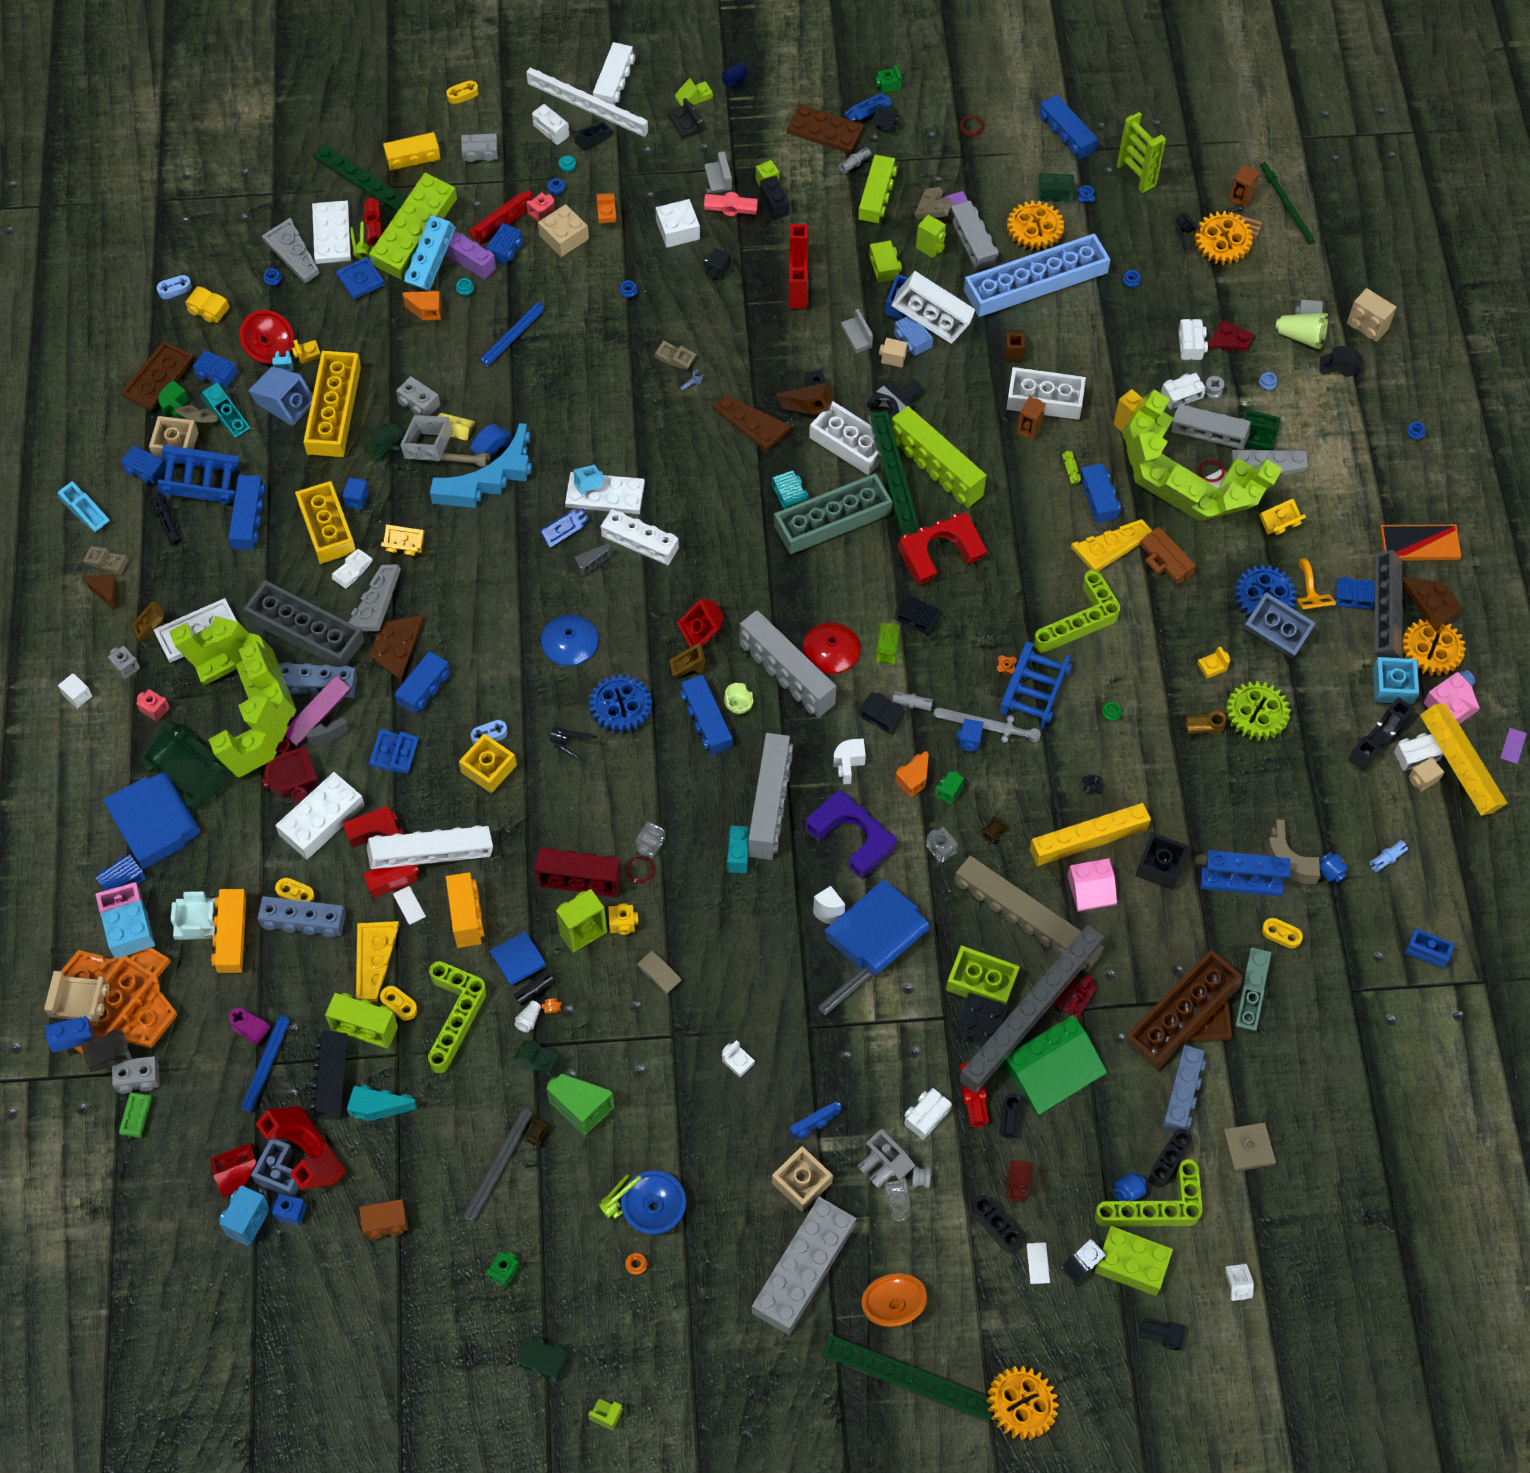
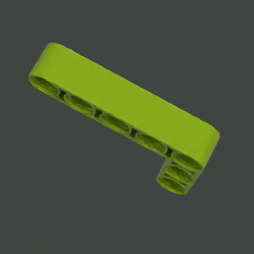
[1034,570,1120,653]
[428,961,487,1073]
[1094,1159,1202,1227]

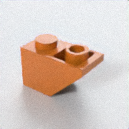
[403,291,441,320]
[895,751,929,798]

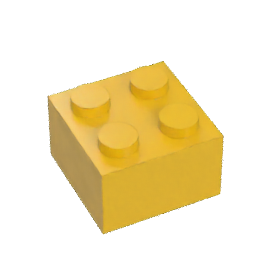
[459,734,517,794]

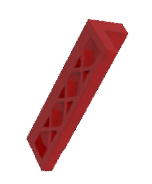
[468,190,533,245]

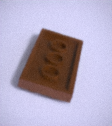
[787,104,864,154]
[121,341,195,411]

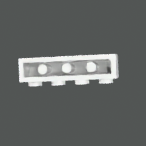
[601,509,679,565]

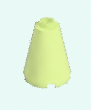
[1276,313,1328,349]

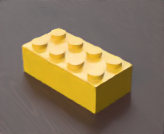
[295,481,356,564]

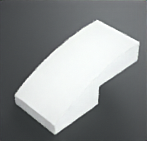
[332,549,372,588]

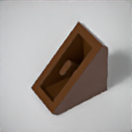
[84,575,118,610]

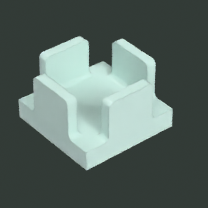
[171,892,218,940]

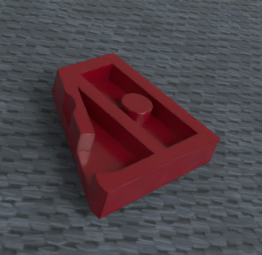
[1208,320,1255,351]

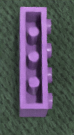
[445,231,496,280]

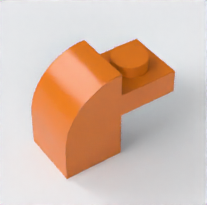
[597,193,616,223]

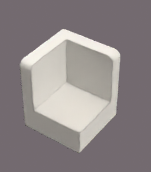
[58,674,92,709]

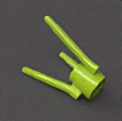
[350,221,373,260]
[598,1175,641,1219]

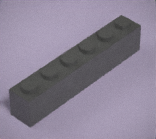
[1375,550,1403,658]

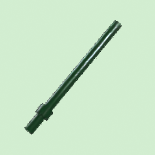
[1260,162,1315,245]

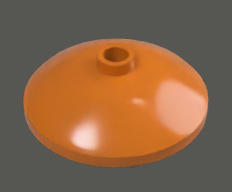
[861,1273,927,1327]

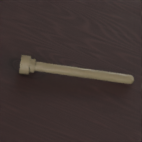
[440,453,490,468]

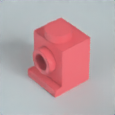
[526,193,555,222]
[136,689,170,722]

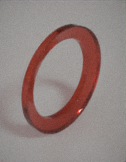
[960,115,985,136]
[1198,460,1225,482]
[626,856,655,884]

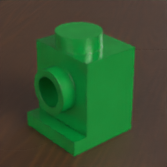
[875,65,902,93]
[934,771,964,805]
[486,1251,519,1288]

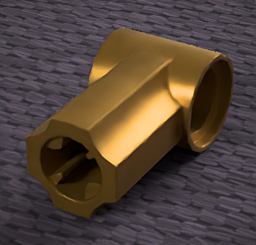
[1186,711,1226,735]

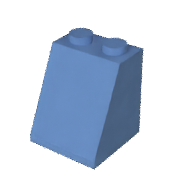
[248,366,313,426]

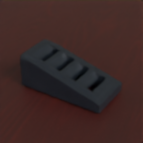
[575,121,613,151]

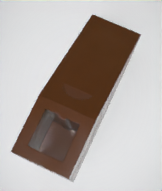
[776,382,834,414]

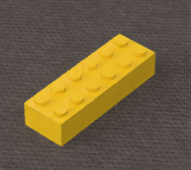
[304,351,361,457]

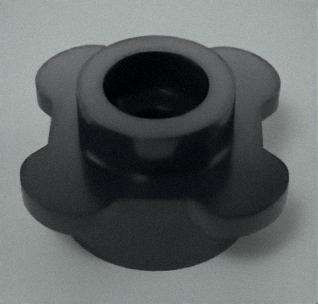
[1082,775,1103,794]

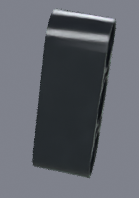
[1149,1129,1192,1188]
[972,1195,1021,1253]

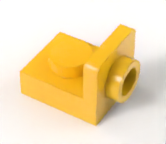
[292,339,321,364]
[1197,646,1230,679]

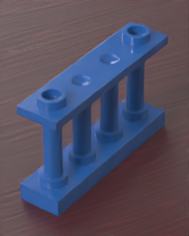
[157,445,239,504]
[999,641,1072,729]
[1200,850,1290,897]

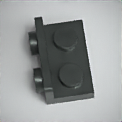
[668,98,703,140]

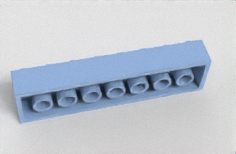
[964,233,1110,317]

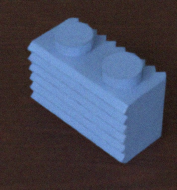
[894,316,933,356]

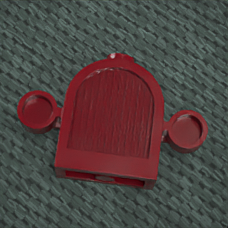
[261,738,319,805]

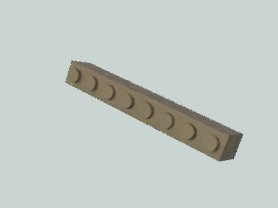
[955,856,1104,973]

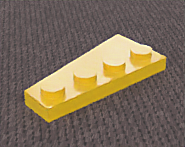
[1071,519,1152,571]
[356,921,399,1002]

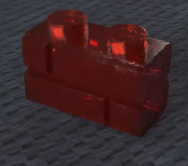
[1005,1160,1032,1202]

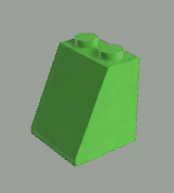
[546,1074,615,1136]

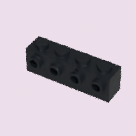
[310,1031,348,1120]

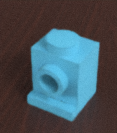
[574,465,604,495]

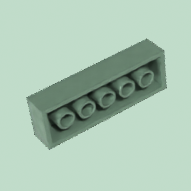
[774,473,893,555]

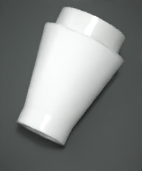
[515,1001,541,1033]

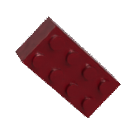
[535,847,621,898]

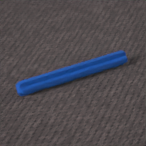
[481,302,544,366]
[241,1015,290,1113]

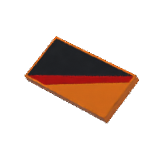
[1380,525,1461,561]

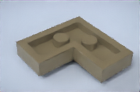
[914,187,952,219]

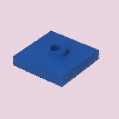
[336,257,385,300]

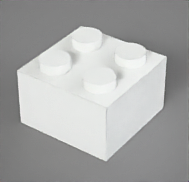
[655,199,700,248]

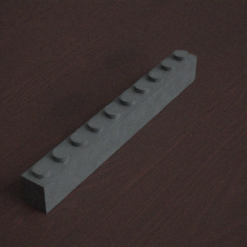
[959,925,1105,1094]

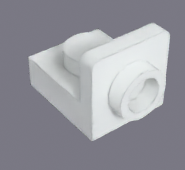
[722,1040,755,1077]
[1225,1264,1254,1301]

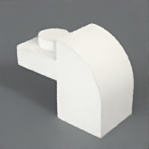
[833,739,865,784]

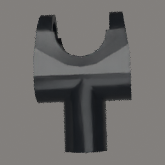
[867,379,923,422]

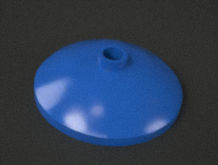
[541,614,599,666]
[621,1171,686,1235]

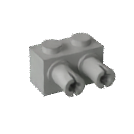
[857,1129,915,1188]

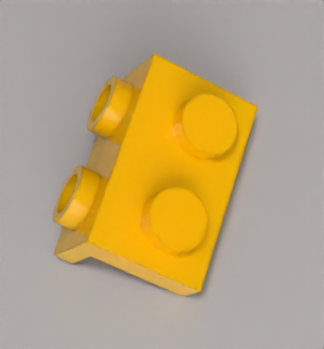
[1259,499,1306,535]
[381,525,425,556]

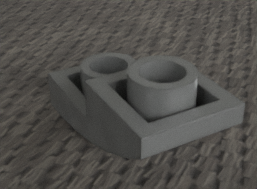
[306,717,349,747]

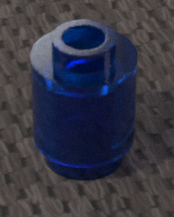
[722,63,747,87]

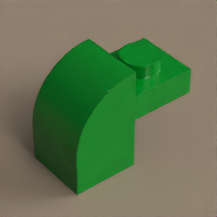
[159,381,189,420]

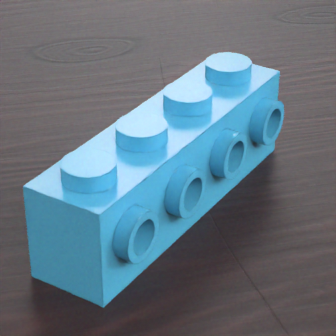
[404,215,456,292]

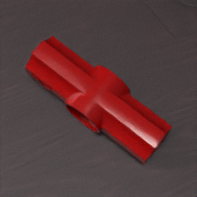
[363,198,384,247]
[960,1062,989,1128]

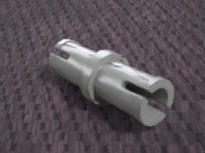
[839,147,872,174]
[892,691,933,711]

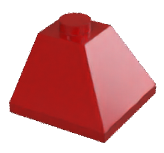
[677,599,724,648]
[210,1143,256,1197]

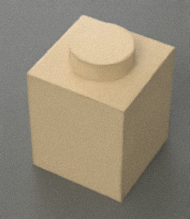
[879,338,908,367]
[1409,757,1444,792]

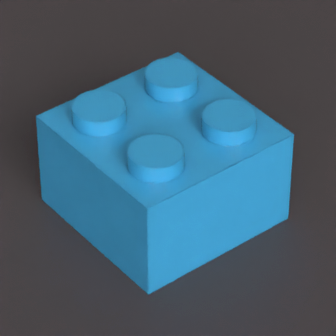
[219,1185,271,1247]

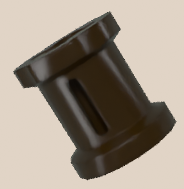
[980,816,1007,843]
[523,1119,550,1147]

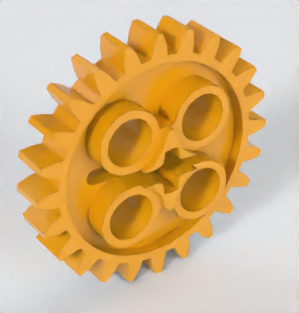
[1007,200,1064,251]
[1194,211,1253,265]
[1402,619,1466,676]
[986,1366,1059,1440]

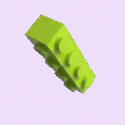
[858,155,897,223]

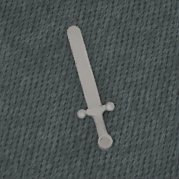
[934,708,1041,743]

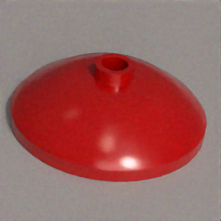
[239,310,294,364]
[803,622,860,674]

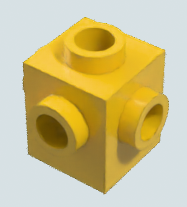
[608,903,638,935]

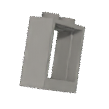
[401,415,453,461]

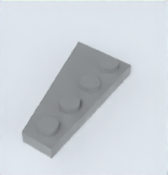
[262,218,319,283]
[1231,450,1308,475]
[348,564,401,631]

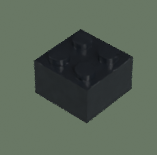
[1135,832,1190,890]
[954,992,1008,1047]

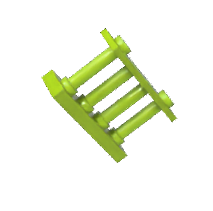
[1117,112,1166,193]

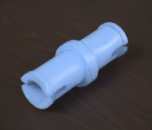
[1370,840,1408,872]

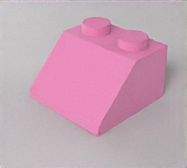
[1067,858,1117,912]

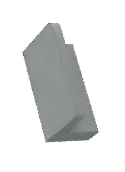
[705,152,732,193]
[841,309,873,354]

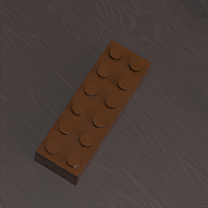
[1126,950,1243,1071]

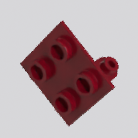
[1052,974,1098,1019]

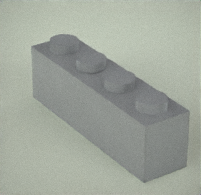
[949,201,999,270]
[1172,404,1251,450]

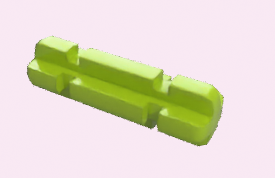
[1062,451,1081,485]

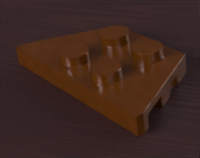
[1402,577,1463,632]
[370,615,424,682]

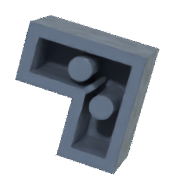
[251,1139,300,1197]

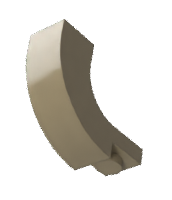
[1266,819,1320,884]

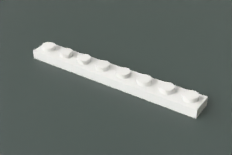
[526,68,648,137]

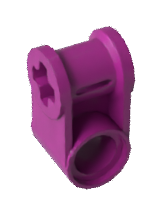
[229,1008,270,1045]

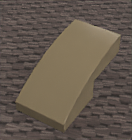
[654,340,696,369]
[175,405,217,423]
[83,546,129,575]
[636,951,681,994]

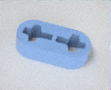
[157,275,192,299]
[471,720,508,744]

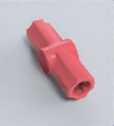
[704,192,758,216]

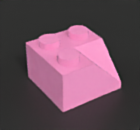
[1424,672,1480,724]

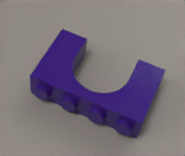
[805,790,897,880]

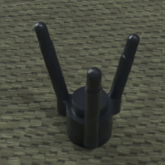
[1175,213,1200,252]
[550,727,596,761]

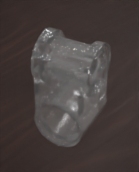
[884,1177,910,1222]

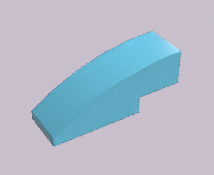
[57,481,110,532]

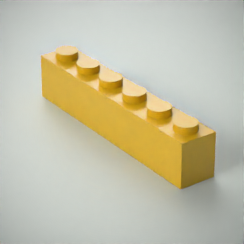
[1420,703,1507,816]
[1029,803,1151,866]

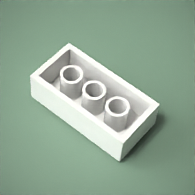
[891,271,975,344]
[1006,367,1086,420]
[809,401,881,476]
[275,772,365,860]

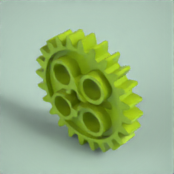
[1226,681,1291,741]

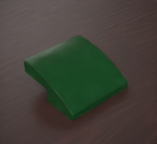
[1242,409,1281,450]

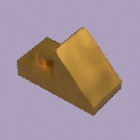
[132,601,164,640]
[669,643,705,679]

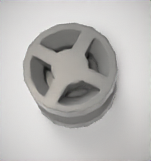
[1205,376,1224,399]
[912,1166,931,1189]

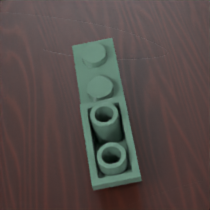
[1235,947,1272,1031]

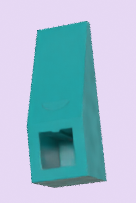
[200,382,250,438]
[347,1085,418,1121]

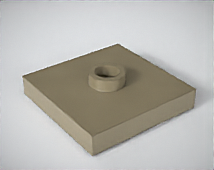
[1223,1123,1276,1172]

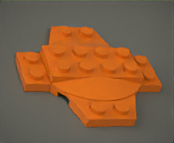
[61,948,177,1060]

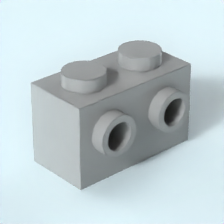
[396,376,440,416]
[112,1056,159,1094]

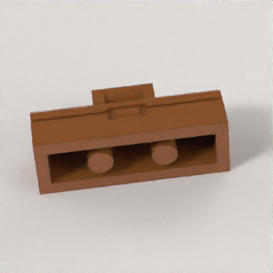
[1140,527,1196,584]

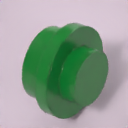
[1102,702,1122,721]

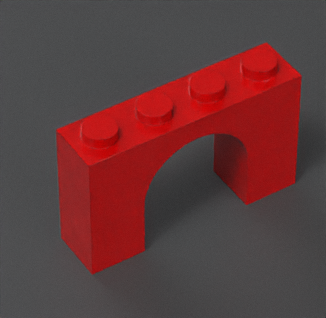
[789,224,808,309]
[897,512,987,586]
[343,806,419,899]
[255,1106,346,1190]

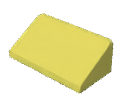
[438,413,475,440]

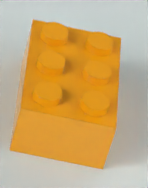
[446,872,484,948]

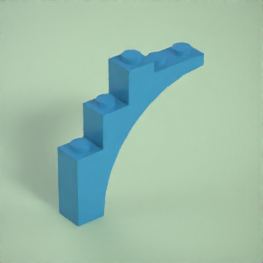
[430,423,532,508]

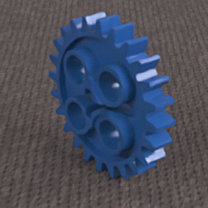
[1234,564,1297,617]
[589,674,652,734]

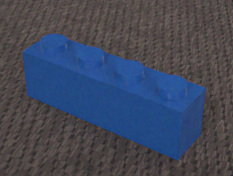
[1039,95,1098,159]
[228,475,266,550]
[679,675,733,755]

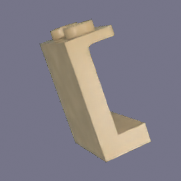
[44,971,109,1022]

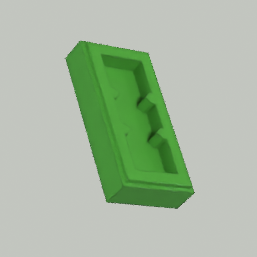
[119,1092,152,1138]

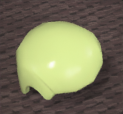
[724,683,754,714]

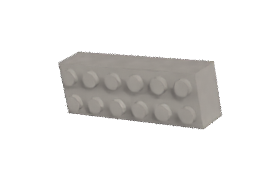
[740,610,836,718]
[749,733,793,860]
[752,1197,856,1335]

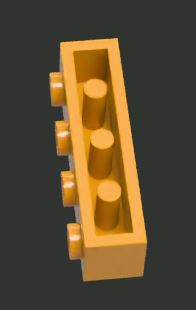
[212,889,246,973]

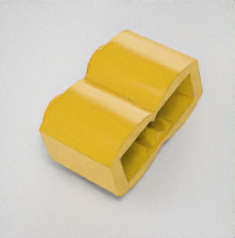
[185,286,230,323]

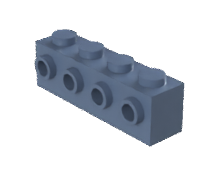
[278,662,357,698]
[258,896,346,937]
[1161,1045,1206,1134]

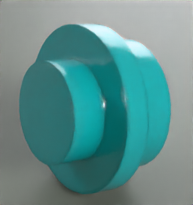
[559,156,576,172]
[456,278,474,296]

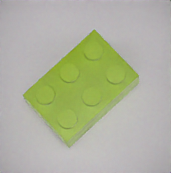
[556,889,607,953]
[946,946,1020,1005]
[325,993,398,1049]
[1094,1226,1173,1296]

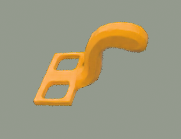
[1296,558,1336,609]

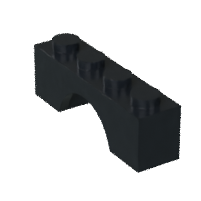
[1348,697,1415,771]

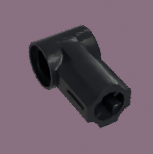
[999,1093,1023,1139]
[1139,1317,1186,1351]

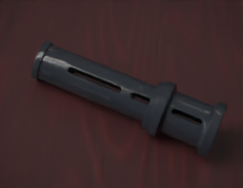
[149,493,182,546]

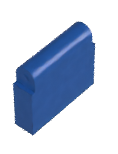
[103,773,200,870]
[825,879,930,976]

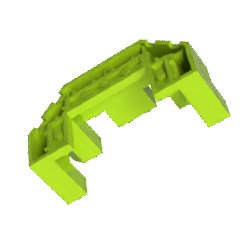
[1122,390,1282,521]
[169,616,296,778]

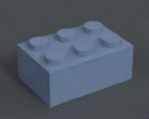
[1242,592,1316,658]

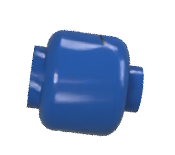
[1319,852,1348,883]
[1114,1172,1146,1201]

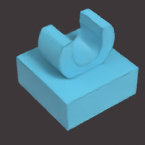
[272,351,294,371]

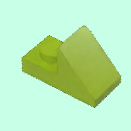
[675,79,713,106]

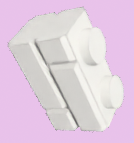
[532,104,569,145]
[1178,319,1208,360]
[1161,373,1206,409]
[1394,733,1443,771]
[904,1088,952,1140]

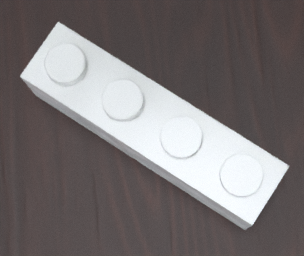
[593,42,635,105]

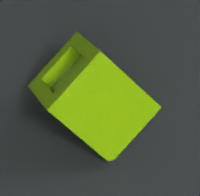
[588,1399,623,1431]

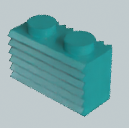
[772,470,809,509]
[727,826,750,873]

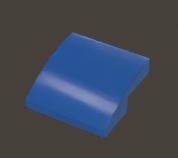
[368,728,419,773]
[489,932,546,986]

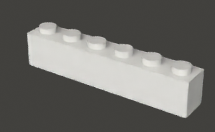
[367,826,493,869]

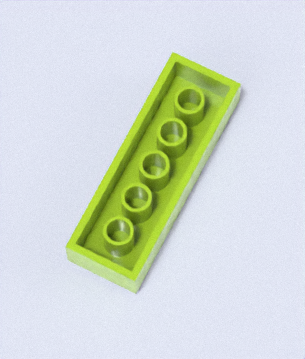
[369,173,457,280]
[891,406,986,508]

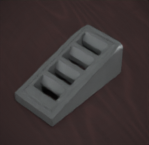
[574,543,611,577]

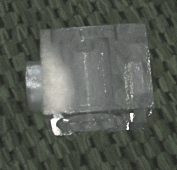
[635,822,665,858]
[926,827,958,863]

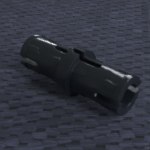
[513,971,555,1005]

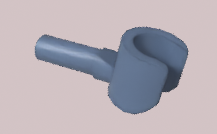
[680,370,703,391]

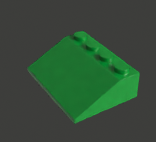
[1002,1015,1107,1116]

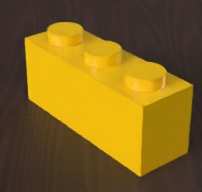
[383,132,441,171]

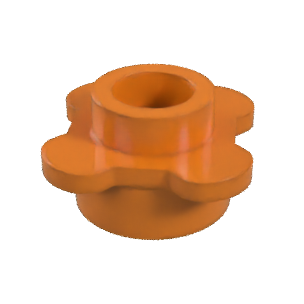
[997,655,1017,675]

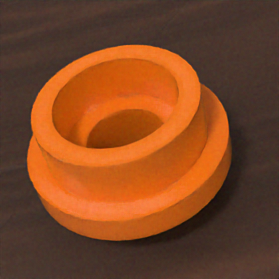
[541,998,562,1014]
[625,1253,647,1275]

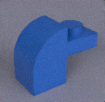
[470,424,514,459]

